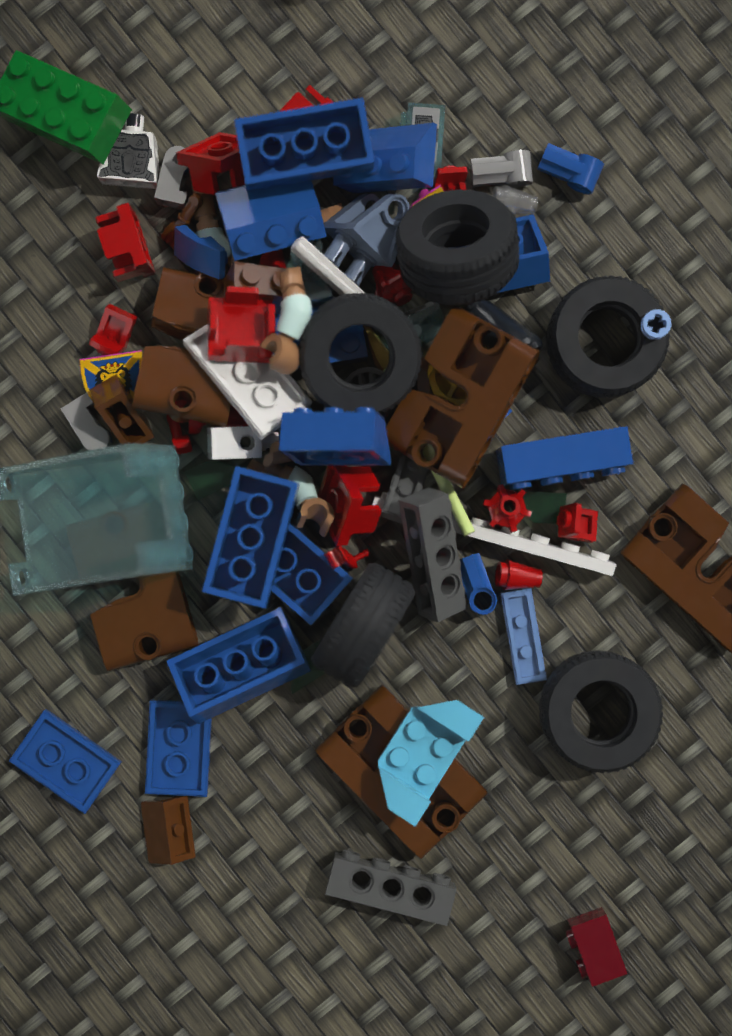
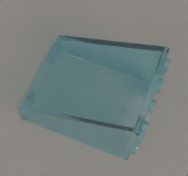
[0,443,193,596]

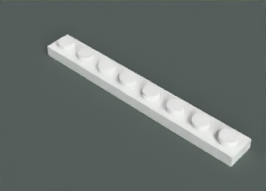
[373,492,616,576]

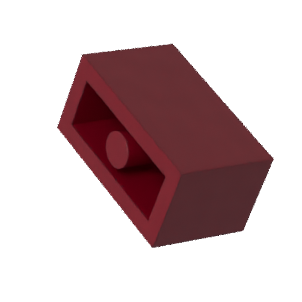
[565,907,628,987]

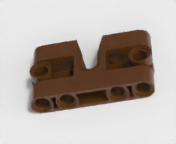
[132,267,231,427]
[386,305,540,489]
[619,483,732,653]
[67,500,199,671]
[315,684,488,859]

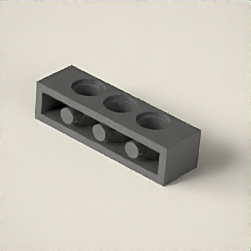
[399,487,467,623]
[325,850,457,926]

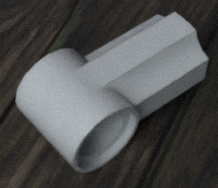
[470,150,533,188]

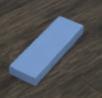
[500,588,547,685]

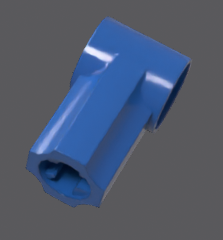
[537,143,604,195]
[460,553,497,615]

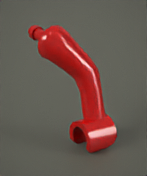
[166,400,193,454]
[324,545,370,570]

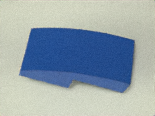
[174,225,228,279]

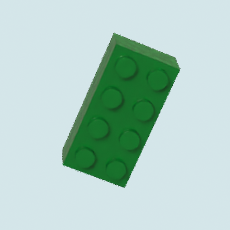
[0,50,132,165]

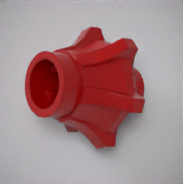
[372,263,413,306]
[482,484,532,533]

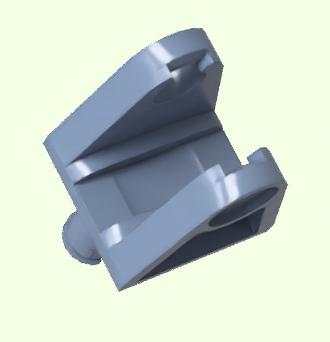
[323,193,410,287]

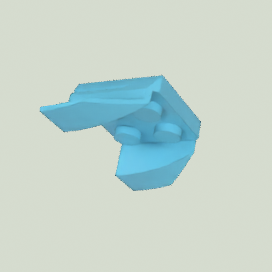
[377,700,484,827]

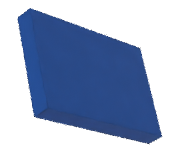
[145,700,212,797]
[9,709,122,814]

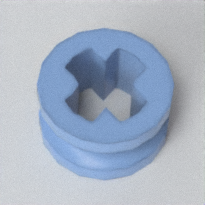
[640,309,671,340]

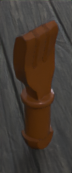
[160,193,203,249]

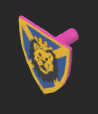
[79,350,142,401]

